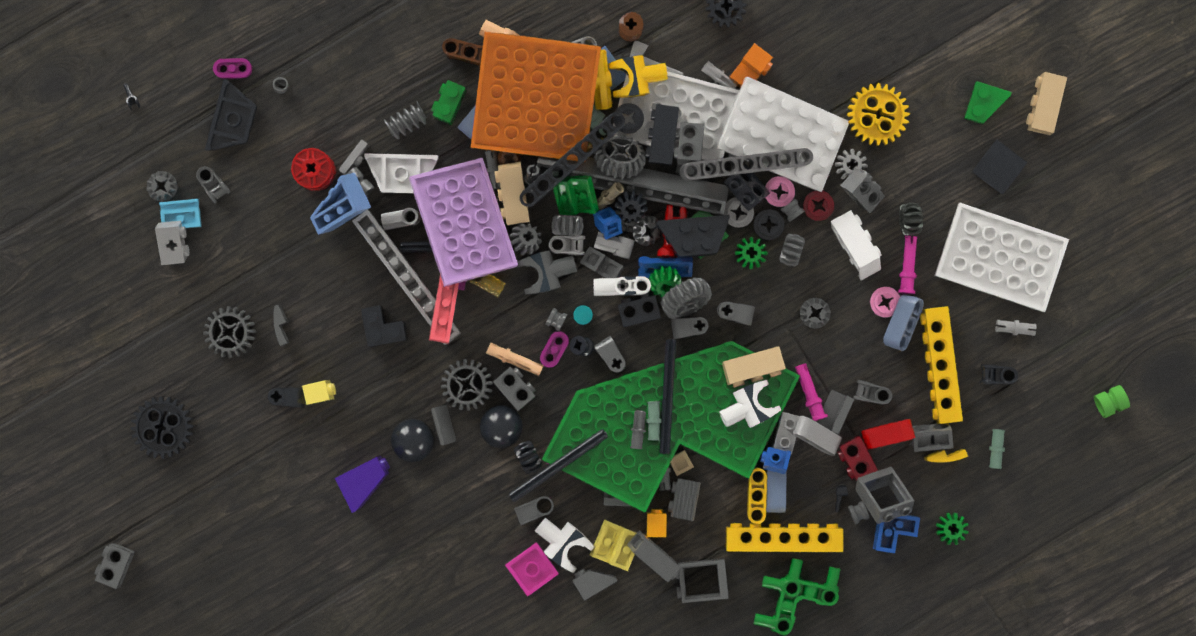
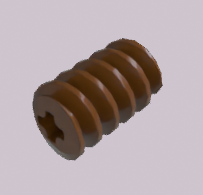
[619,12,643,42]

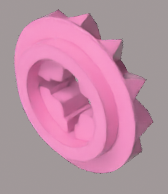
[765,176,795,207]
[870,287,900,317]

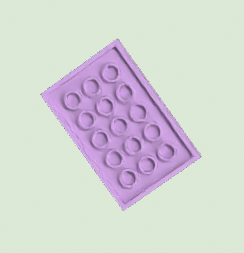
[409,158,518,287]

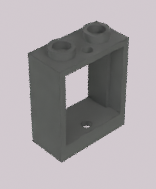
[855,466,914,524]
[627,530,681,582]
[675,558,728,603]

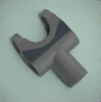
[517,250,577,295]

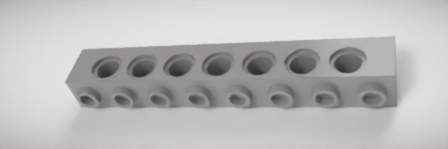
[352,210,461,345]

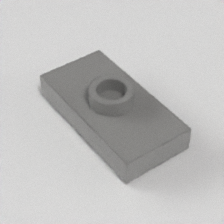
[339,140,369,175]

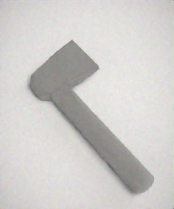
[630,41,683,75]

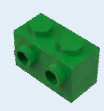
[431,80,467,125]

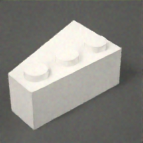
[831,210,882,280]

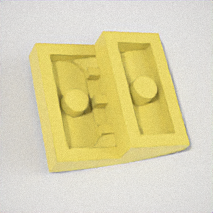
[590,520,636,571]

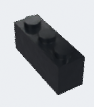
[645,104,679,166]

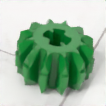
[735,237,768,270]
[649,266,682,297]
[936,512,969,545]

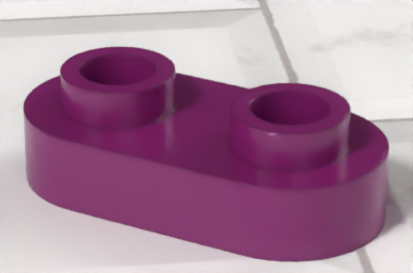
[213,58,252,79]
[540,332,569,367]

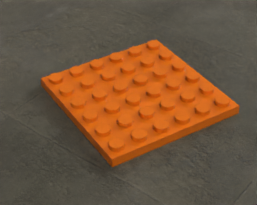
[471,31,601,162]

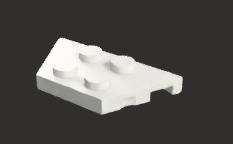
[364,154,439,194]

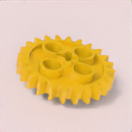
[847,83,910,146]

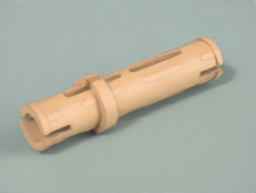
[486,343,544,376]

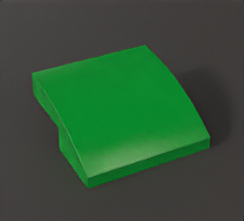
[553,176,599,216]

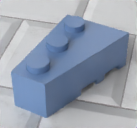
[310,173,371,235]

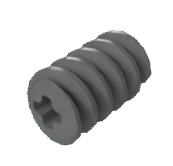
[384,101,427,139]

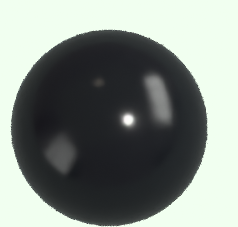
[480,405,523,448]
[391,419,434,462]

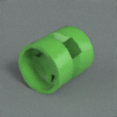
[1094,385,1130,418]

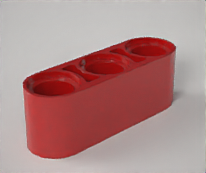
[861,419,916,450]

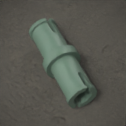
[646,401,662,440]
[989,429,1005,469]

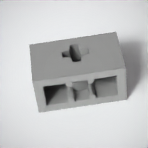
[155,221,189,265]
[771,412,800,454]

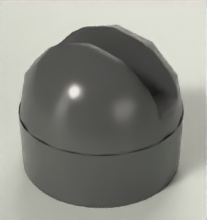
[273,77,288,94]

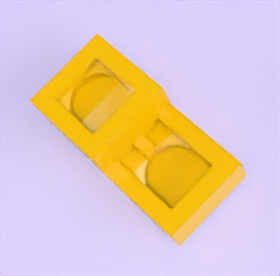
[924,449,968,462]

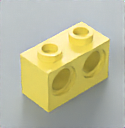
[302,380,336,405]

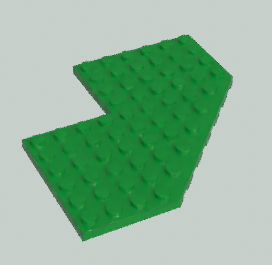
[542,341,800,513]

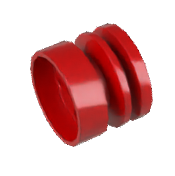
[291,148,336,191]

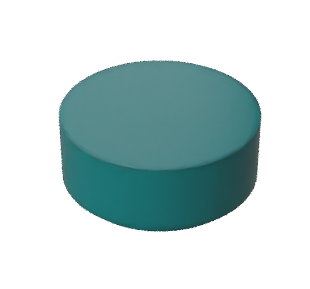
[574,305,593,325]

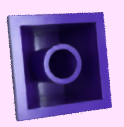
[335,456,390,513]

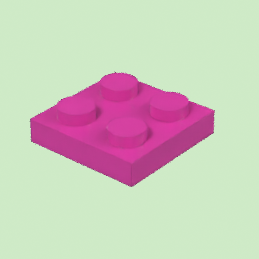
[505,542,559,596]

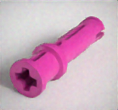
[898,236,917,295]
[795,363,828,422]

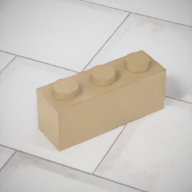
[1026,72,1067,135]
[495,162,530,225]
[722,346,786,388]

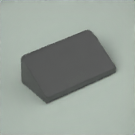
[431,405,456,445]

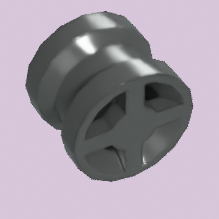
[781,199,805,222]
[545,308,567,331]
[848,501,870,524]

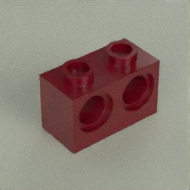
[837,436,878,481]

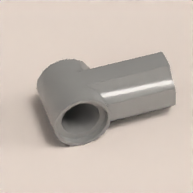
[381,208,421,231]
[594,232,635,259]

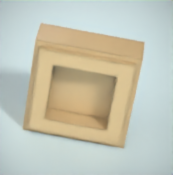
[670,450,694,476]

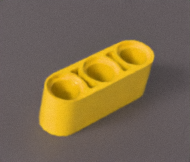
[747,467,767,524]

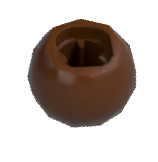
[497,151,522,165]

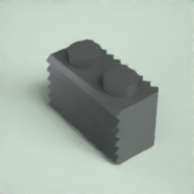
[668,478,701,521]

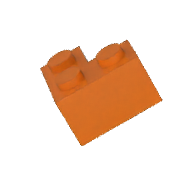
[729,43,773,89]

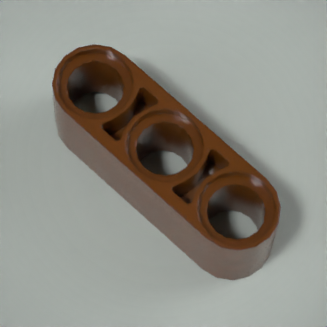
[442,38,483,66]

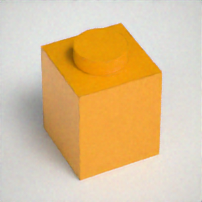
[647,509,667,537]

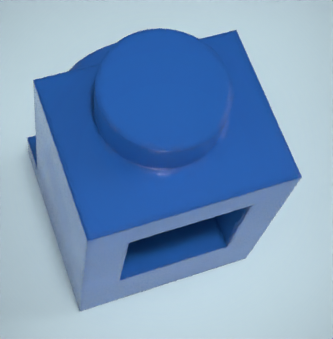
[593,207,623,240]
[760,447,791,474]

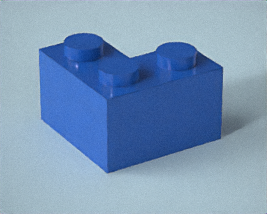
[873,515,920,553]

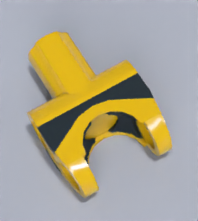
[608,55,668,98]

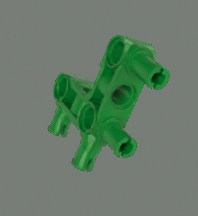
[753,558,841,635]

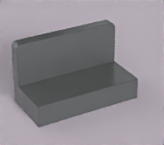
[817,390,854,434]

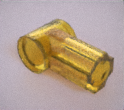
[470,274,506,298]

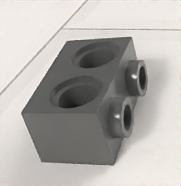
[674,122,704,165]
[840,168,885,213]
[493,367,536,411]
[911,423,953,452]
[95,543,135,589]

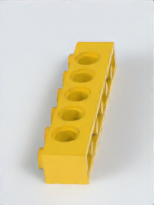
[920,306,963,424]
[726,523,843,552]

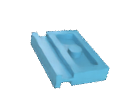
[159,199,202,228]

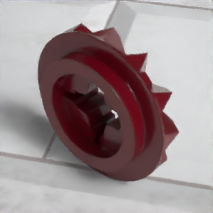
[803,190,834,221]

